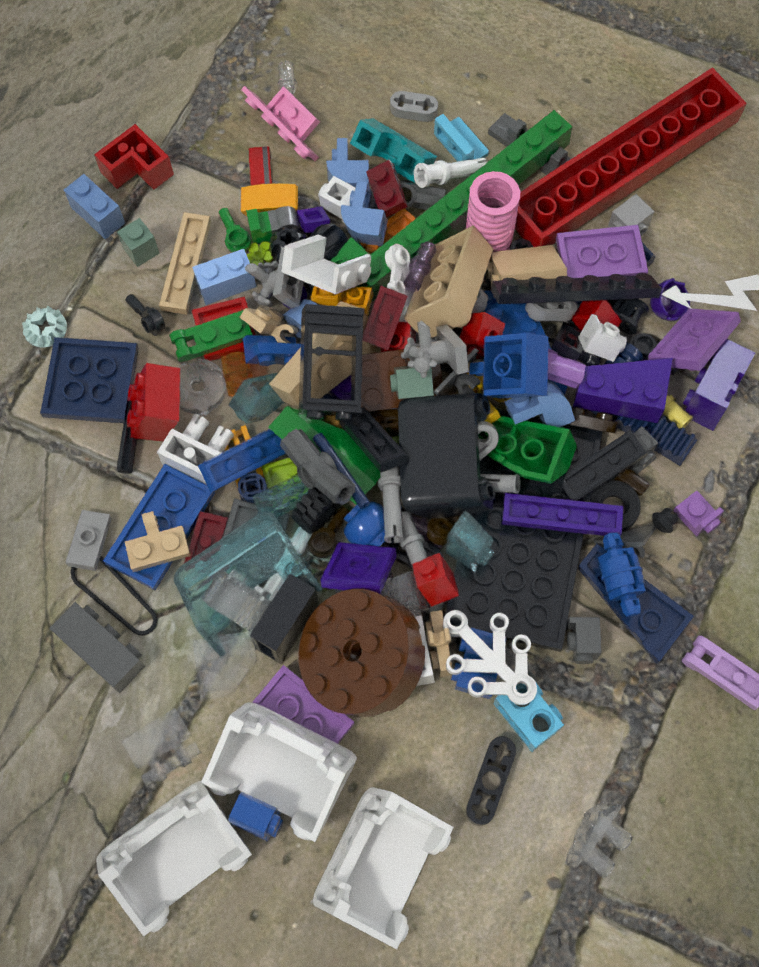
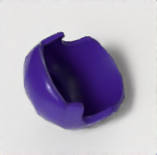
[650,278,690,321]

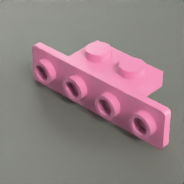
[241,86,320,161]

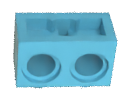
[493,683,564,752]

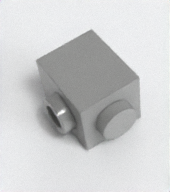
[608,194,655,236]

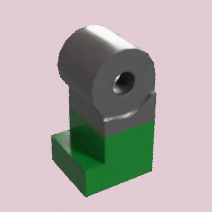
[246,206,300,244]

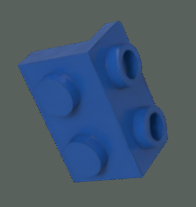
[243,335,301,366]

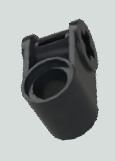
[607,299,649,335]

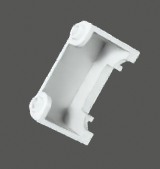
[201,702,357,842]
[96,781,252,936]
[313,787,454,949]

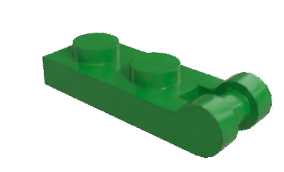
[169,310,252,362]

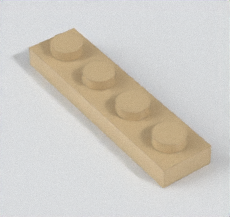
[159,212,211,315]

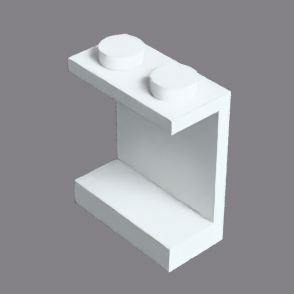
[281,235,371,294]

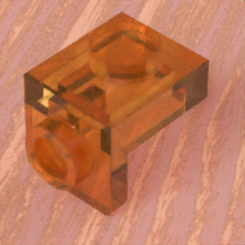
[221,352,256,397]

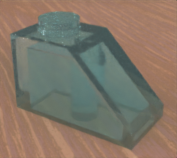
[228,373,285,424]
[446,511,494,572]

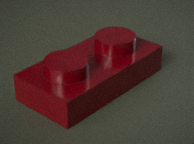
[366,159,408,218]
[363,286,408,351]
[183,511,228,575]

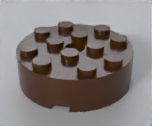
[299,589,425,717]

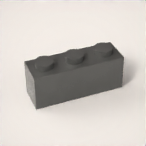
[49,602,145,693]

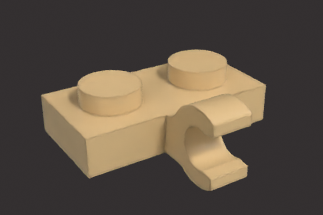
[240,307,298,343]
[125,511,191,572]
[425,610,453,677]

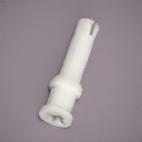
[414,157,488,188]

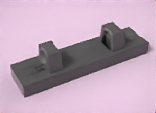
[488,113,571,175]

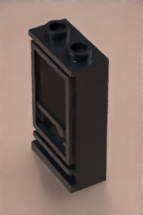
[299,304,364,421]

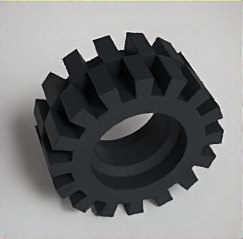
[291,487,341,535]

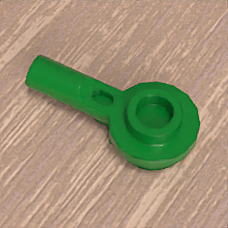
[218,208,252,253]

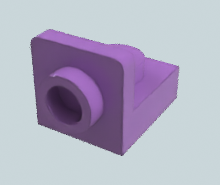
[673,491,724,537]

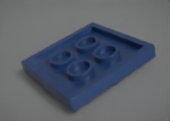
[40,337,139,424]

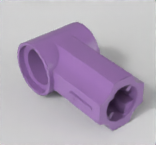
[548,348,586,388]

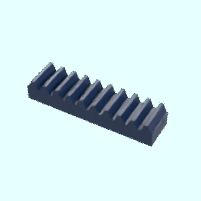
[587,409,697,466]

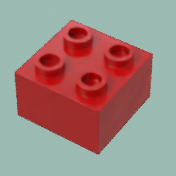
[127,363,180,442]

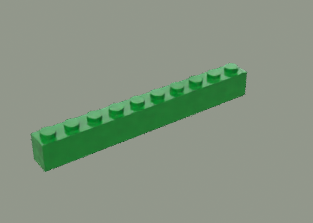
[357,110,573,302]

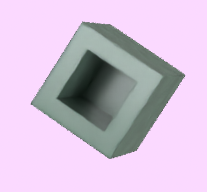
[117,218,160,267]
[390,366,434,399]

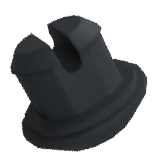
[652,508,678,533]

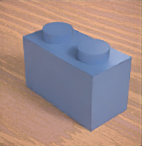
[64,174,125,239]

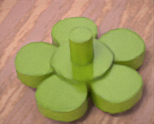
[246,241,273,266]

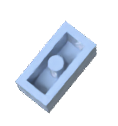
[192,249,256,305]

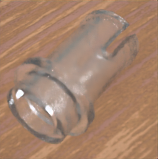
[277,61,298,94]

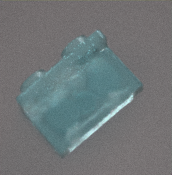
[253,475,309,523]

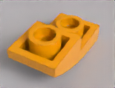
[241,183,298,216]
[311,286,373,316]

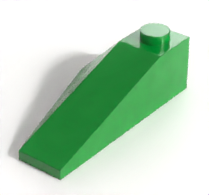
[268,406,381,505]
[478,416,577,484]

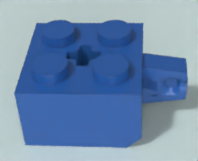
[469,333,549,399]

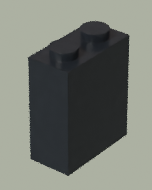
[250,574,319,664]

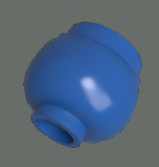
[343,502,385,546]

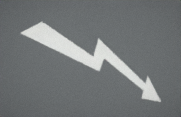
[661,274,759,311]

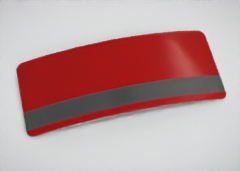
[249,146,272,186]

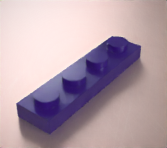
[502,493,623,536]

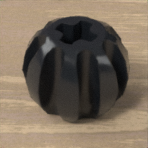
[310,224,348,261]
[269,226,307,264]

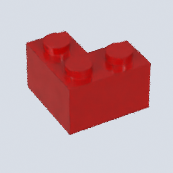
[94,124,174,190]

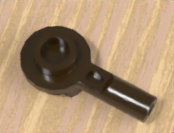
[308,506,350,558]
[426,514,467,545]

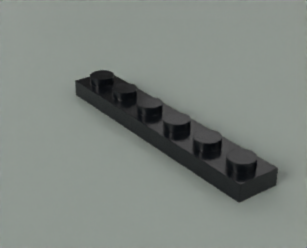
[491,273,661,304]

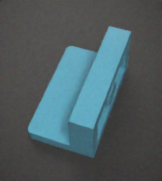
[434,114,489,162]

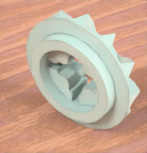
[22,306,67,348]

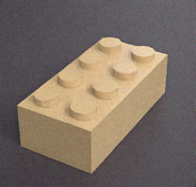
[404,225,493,338]

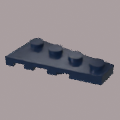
[578,543,694,664]

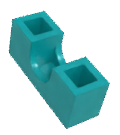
[350,118,437,183]

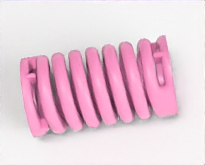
[466,171,520,252]

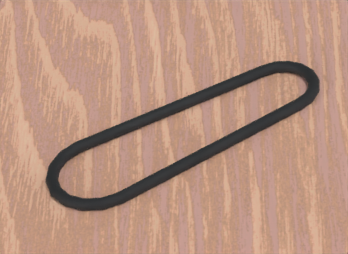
[70,556,158,635]

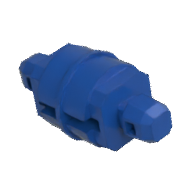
[598,532,646,617]

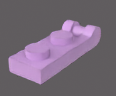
[682,636,759,710]

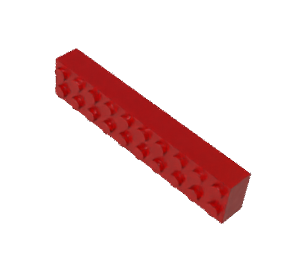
[515,67,747,247]

